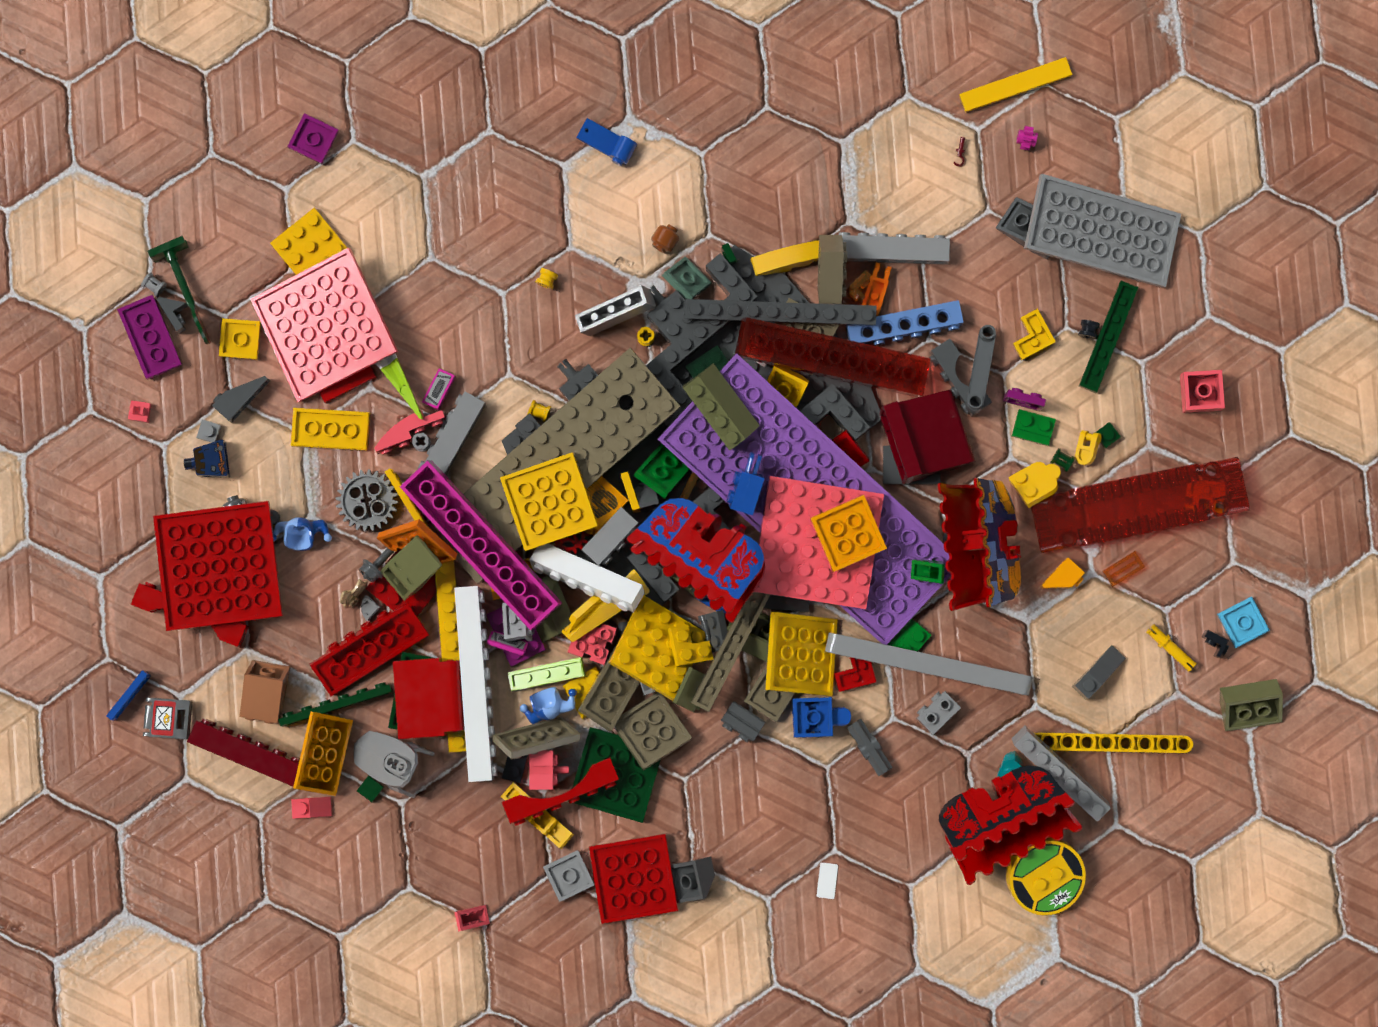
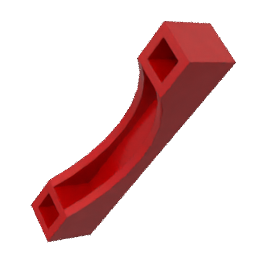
[130,582,249,648]
[501,758,619,826]

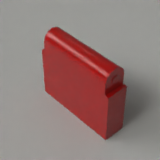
[393,658,465,739]

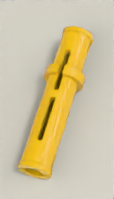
[1146,624,1197,672]

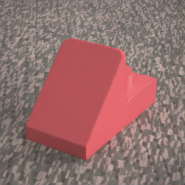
[291,797,332,819]

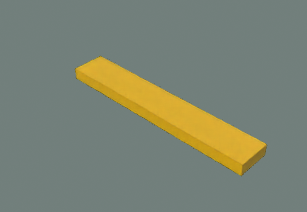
[959,57,1072,113]

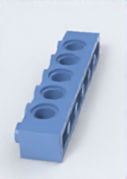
[846,300,964,349]

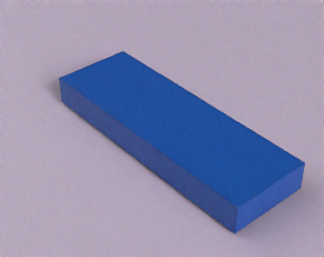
[106,670,151,721]

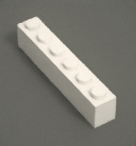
[530,544,645,613]

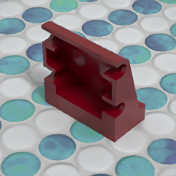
[879,390,976,485]

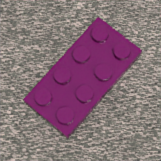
[117,294,182,380]

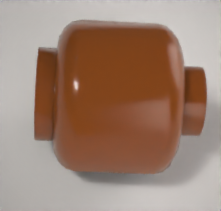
[651,224,679,253]

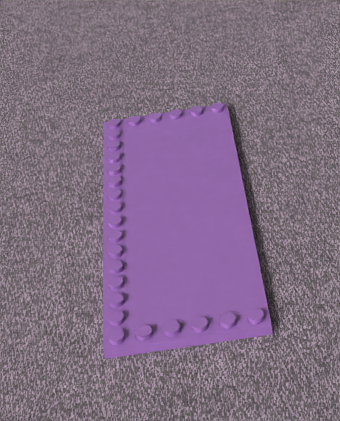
[658,353,951,645]

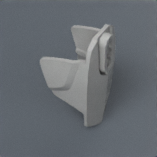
[354,731,435,798]

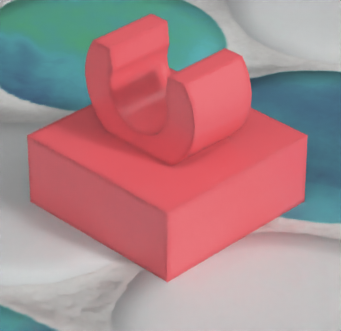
[128,400,151,423]

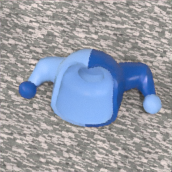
[273,517,332,551]
[520,687,577,724]

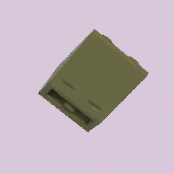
[380,535,442,601]

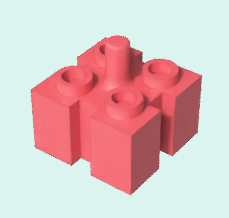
[568,623,617,665]
[529,750,569,790]

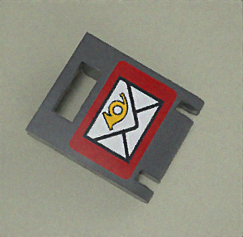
[143,698,193,739]

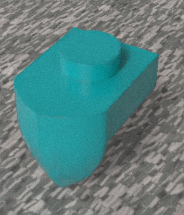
[997,751,1022,778]

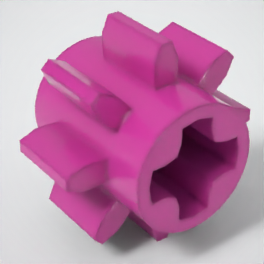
[1016,126,1038,151]

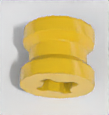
[535,268,558,290]

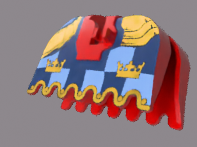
[937,478,1021,611]

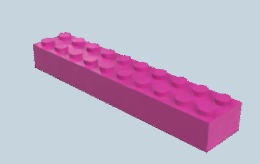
[400,460,562,630]

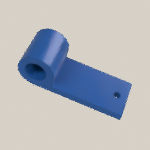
[576,118,637,166]

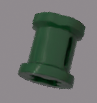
[1050,448,1075,472]

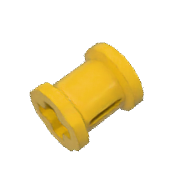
[637,327,654,346]
[527,400,551,422]

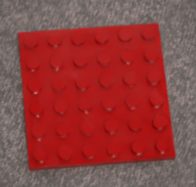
[153,501,283,631]

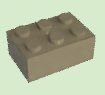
[817,235,847,304]

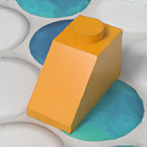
[1040,557,1085,589]

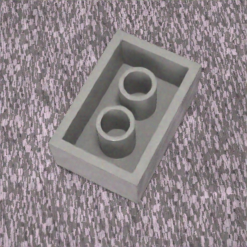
[581,507,639,567]

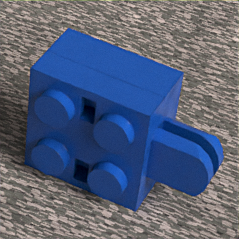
[726,452,765,515]
[792,697,851,738]

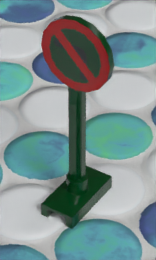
[147,236,211,345]

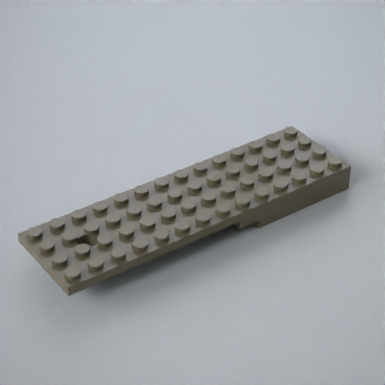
[428,348,681,584]

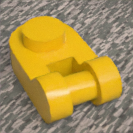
[1075,430,1102,465]

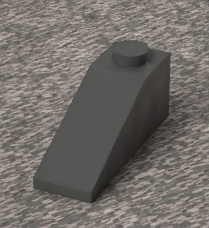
[212,376,270,423]
[1072,645,1126,700]

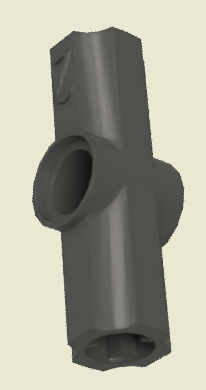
[847,719,893,777]

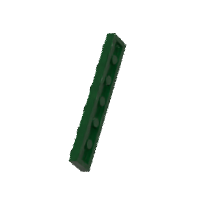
[1079,281,1139,393]
[278,682,393,727]

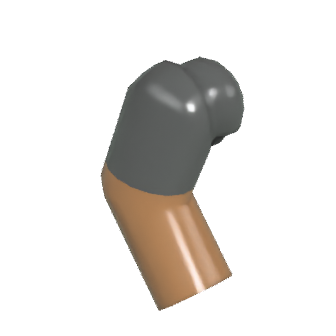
[610,613,629,638]

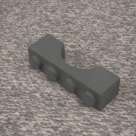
[929,339,992,417]

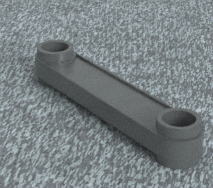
[966,325,996,414]

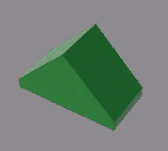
[911,560,945,584]

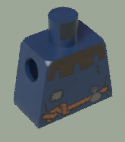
[184,440,230,478]

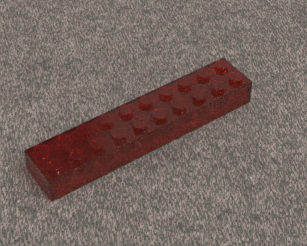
[735,317,931,397]

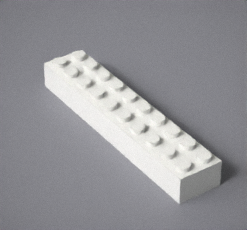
[454,586,498,782]

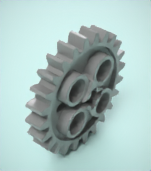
[336,469,399,532]

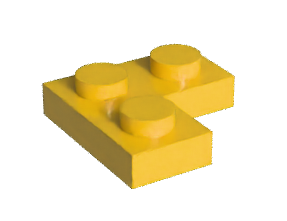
[1013,308,1056,361]
[668,625,713,667]

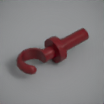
[954,137,965,166]

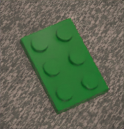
[634,443,690,499]

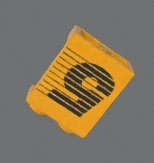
[585,476,629,536]

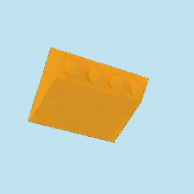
[293,711,353,796]

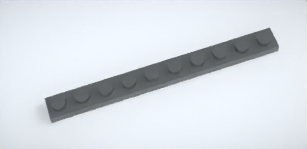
[684,299,877,325]

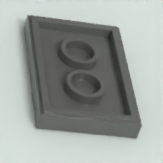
[883,446,941,485]

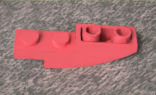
[374,410,446,455]

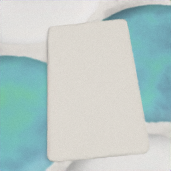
[817,863,838,899]

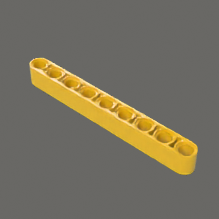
[1034,733,1193,753]

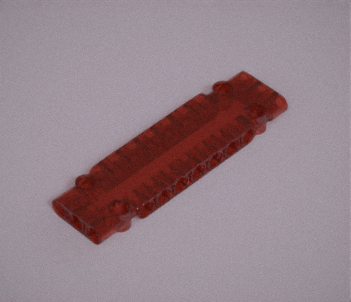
[1031,457,1250,553]

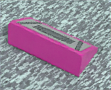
[422,369,456,411]
[487,631,528,656]

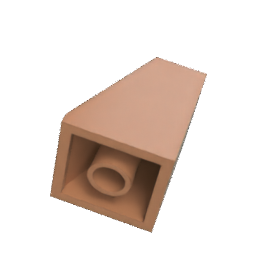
[239,660,290,724]

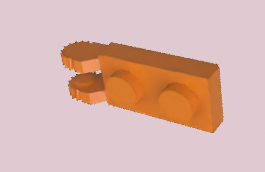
[862,262,892,316]

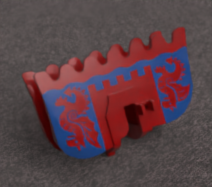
[627,498,765,623]

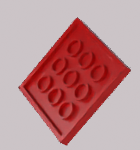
[589,834,678,924]

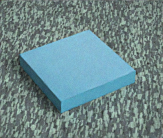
[1217,596,1270,648]

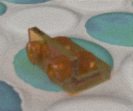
[847,270,871,304]

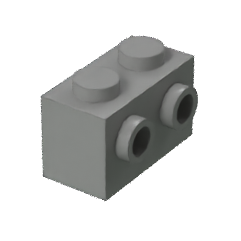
[916,691,961,735]

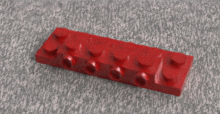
[310,602,429,696]

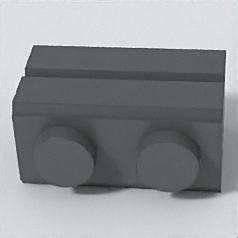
[721,701,766,743]

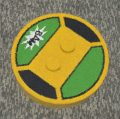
[1006,837,1086,915]

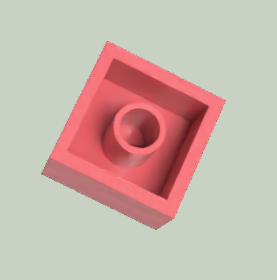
[1180,370,1225,413]

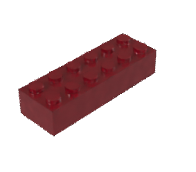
[187,719,300,787]

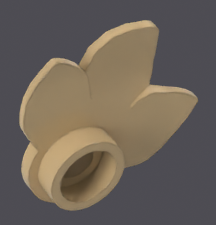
[340,579,368,608]

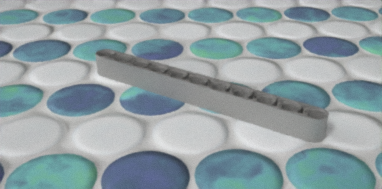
[825,633,1033,696]

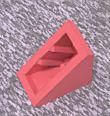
[454,905,490,932]

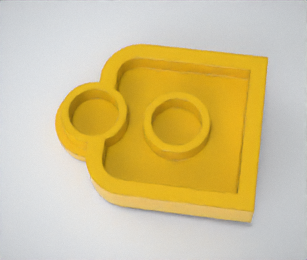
[1008,462,1061,508]

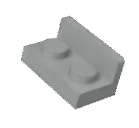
[502,603,534,641]

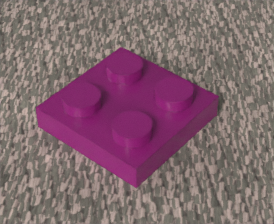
[287,113,339,164]
[1003,388,1046,411]

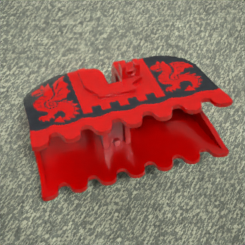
[939,765,1083,885]

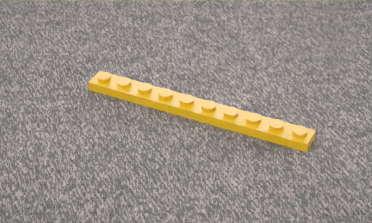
[435,560,466,753]

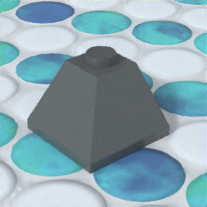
[671,857,715,903]

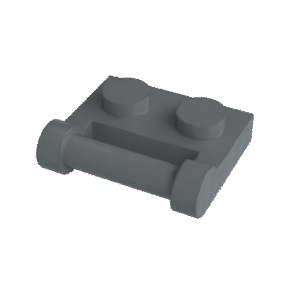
[698,610,728,653]

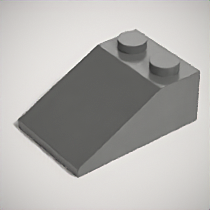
[996,197,1050,260]

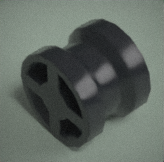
[1078,320,1100,339]

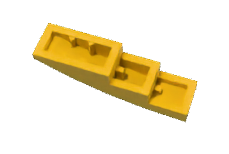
[750,240,819,276]
[501,782,574,850]

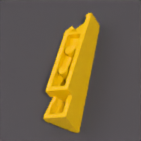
[561,569,650,642]

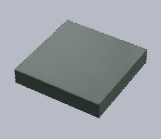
[662,256,712,299]

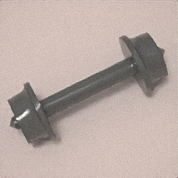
[359,524,403,583]

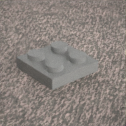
[543,850,595,902]

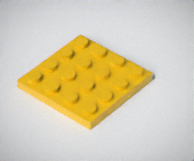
[500,452,599,551]
[608,595,706,701]
[765,612,838,696]

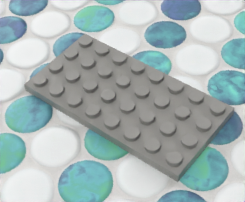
[1024,174,1181,288]

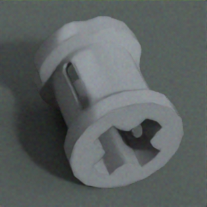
[141,272,167,297]
[412,433,431,452]

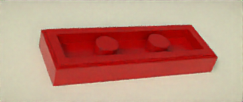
[319,366,376,403]

